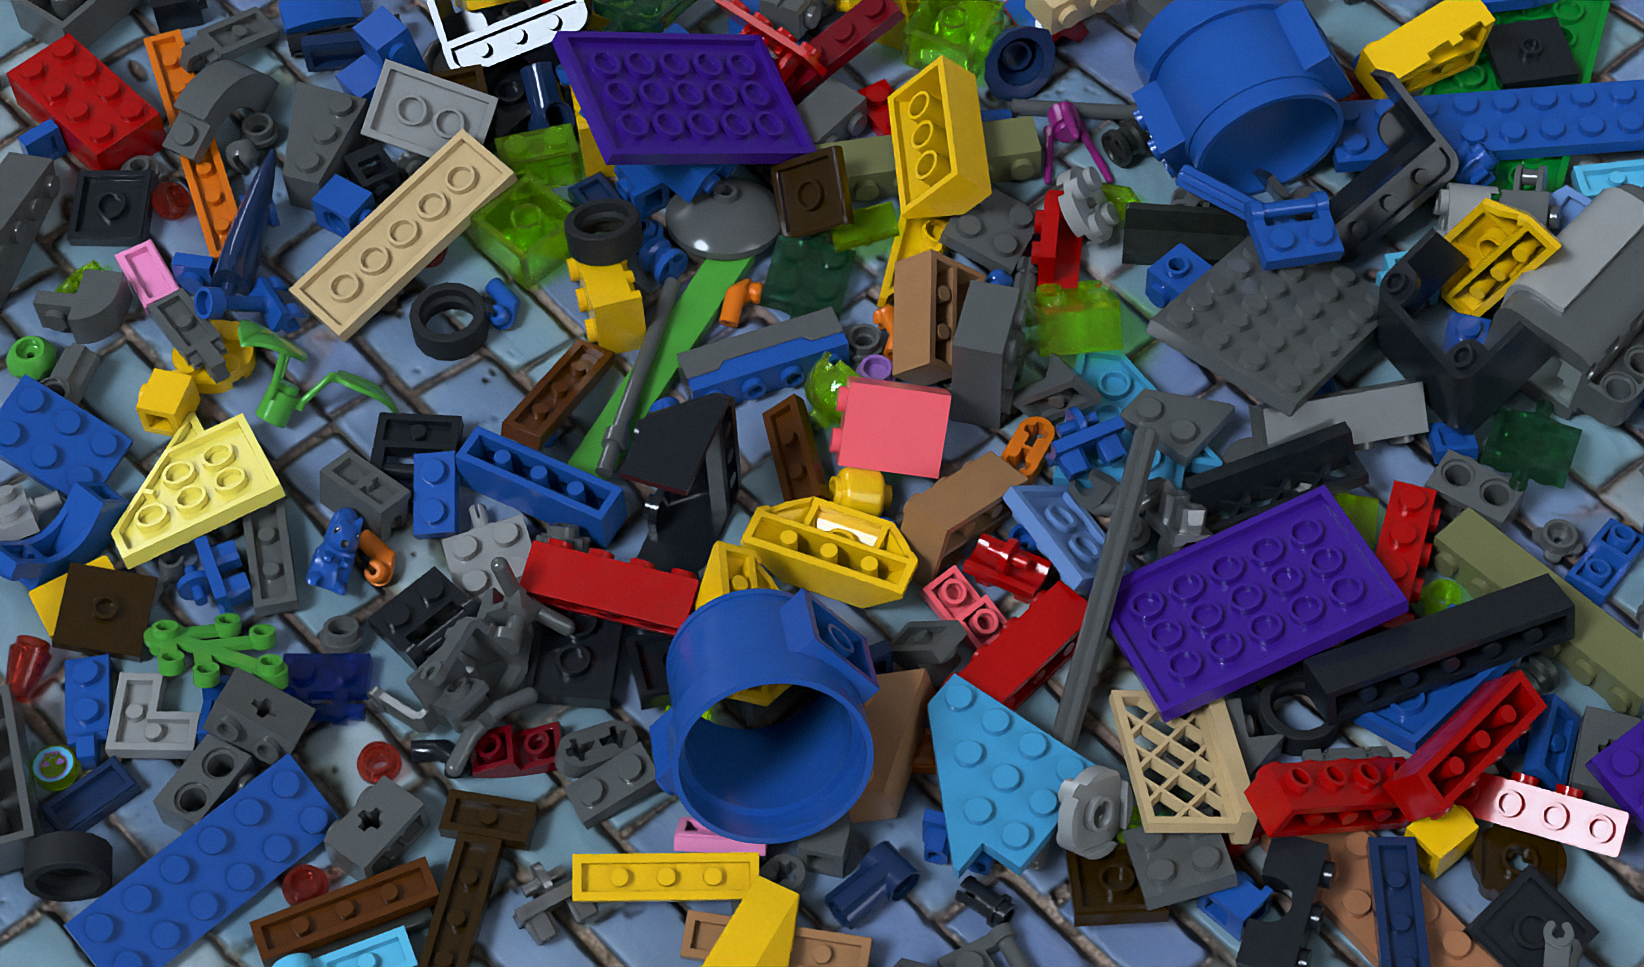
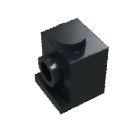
[343,141,402,205]

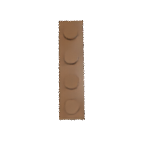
[680,910,873,967]

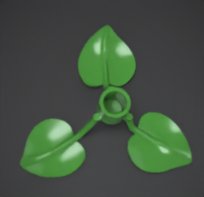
[238,319,399,428]

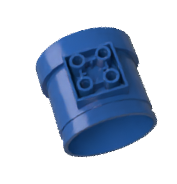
[1132,0,1355,196]
[649,588,880,844]

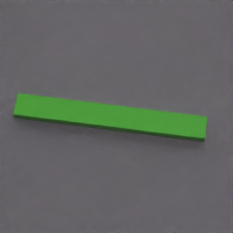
[567,255,755,481]

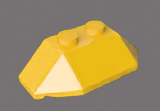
[1441,198,1562,317]
[740,496,918,609]
[694,541,793,707]

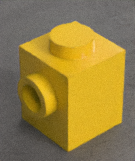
[136,368,201,437]
[1404,804,1479,880]

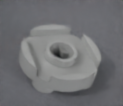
[1057,166,1119,246]
[1056,765,1133,860]

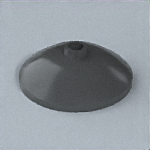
[665,175,781,260]

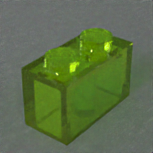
[494,123,583,198]

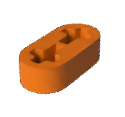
[1000,416,1055,485]

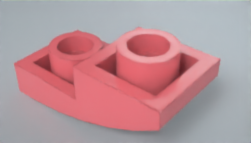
[919,565,1007,652]

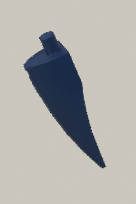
[211,149,277,296]

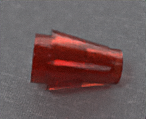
[5,635,52,703]

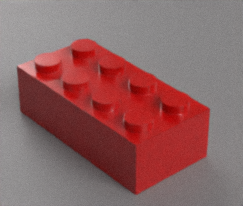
[6,33,167,170]

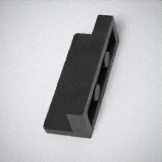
[1122,202,1246,266]

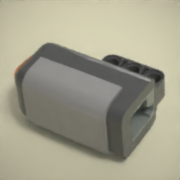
[1484,184,1644,426]

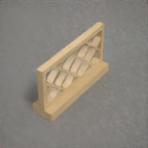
[1109,690,1258,844]

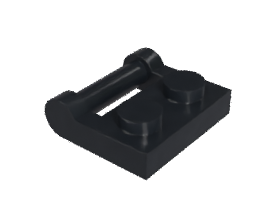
[370,412,464,481]
[367,566,480,670]

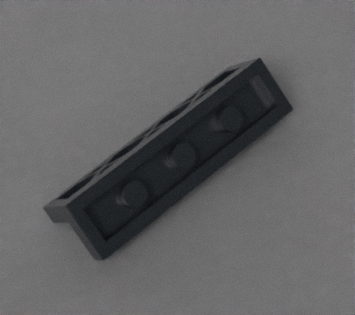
[1185,421,1370,535]

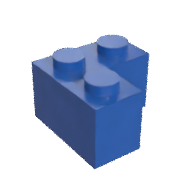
[335,6,430,106]

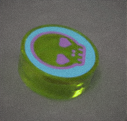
[31,745,79,791]

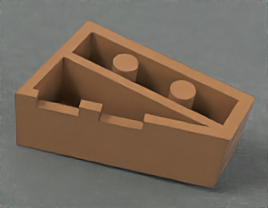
[900,451,1029,588]
[848,668,936,824]

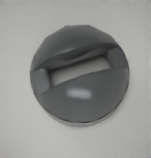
[225,139,258,173]

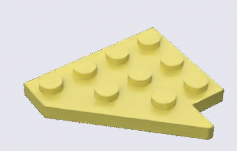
[111,411,286,570]

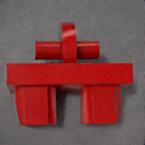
[963,533,1053,604]

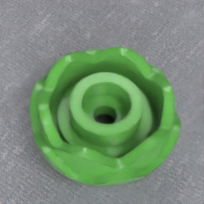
[6,336,57,380]

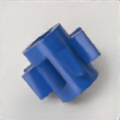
[1454,140,1499,186]

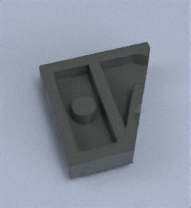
[1119,388,1235,468]

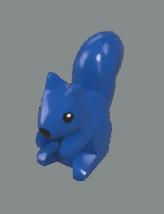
[305,507,364,596]

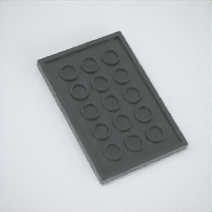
[1146,235,1380,417]

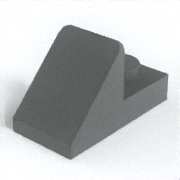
[1012,353,1102,421]
[889,620,968,688]
[1225,698,1284,783]

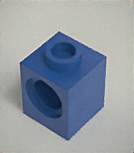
[311,174,376,238]

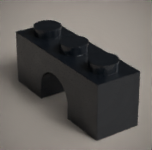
[1236,836,1337,967]

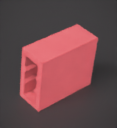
[829,375,952,479]

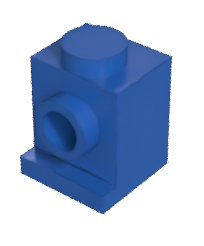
[614,165,670,219]
[1197,870,1274,942]

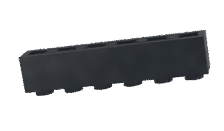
[1303,573,1575,726]

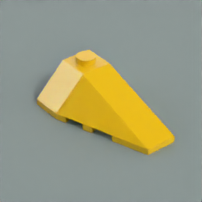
[701,875,800,967]

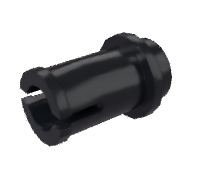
[955,875,1017,928]

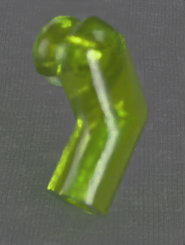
[1101,182,1140,220]

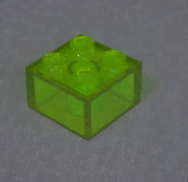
[903,0,1004,80]
[470,172,574,290]
[1026,280,1123,357]

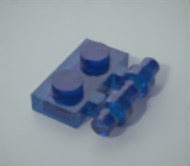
[281,653,373,726]

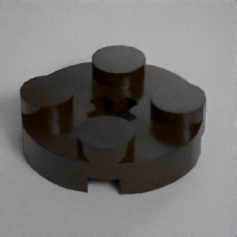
[1470,823,1567,901]

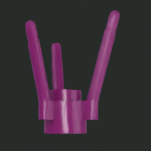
[1043,101,1114,185]

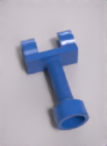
[194,276,306,333]

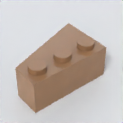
[892,249,985,386]

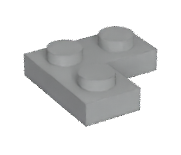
[105,672,201,759]

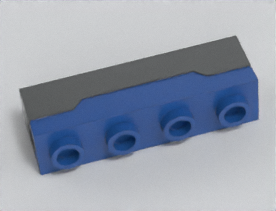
[677,307,850,403]

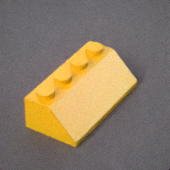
[887,55,992,219]

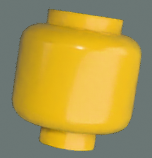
[828,467,892,518]

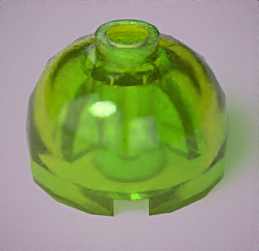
[804,351,860,431]

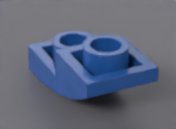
[278,0,364,35]
[1564,517,1644,607]

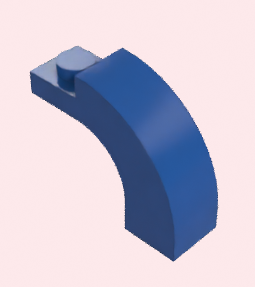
[0,482,131,590]

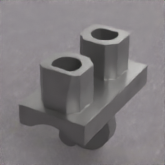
[1145,490,1214,558]
[512,862,599,946]

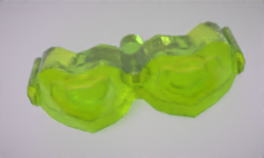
[54,259,105,294]

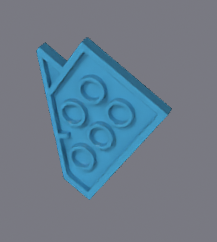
[1053,344,1222,490]
[927,673,1095,879]

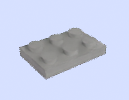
[360,59,499,159]

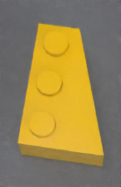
[566,258,646,355]

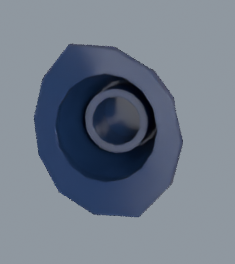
[984,25,1056,101]

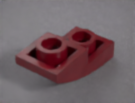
[471,721,565,778]

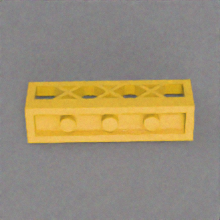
[572,852,759,903]

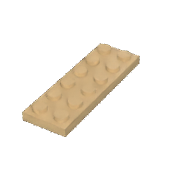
[288,128,518,343]

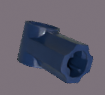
[520,61,575,144]
[825,841,921,930]

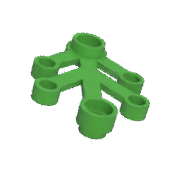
[144,613,289,690]

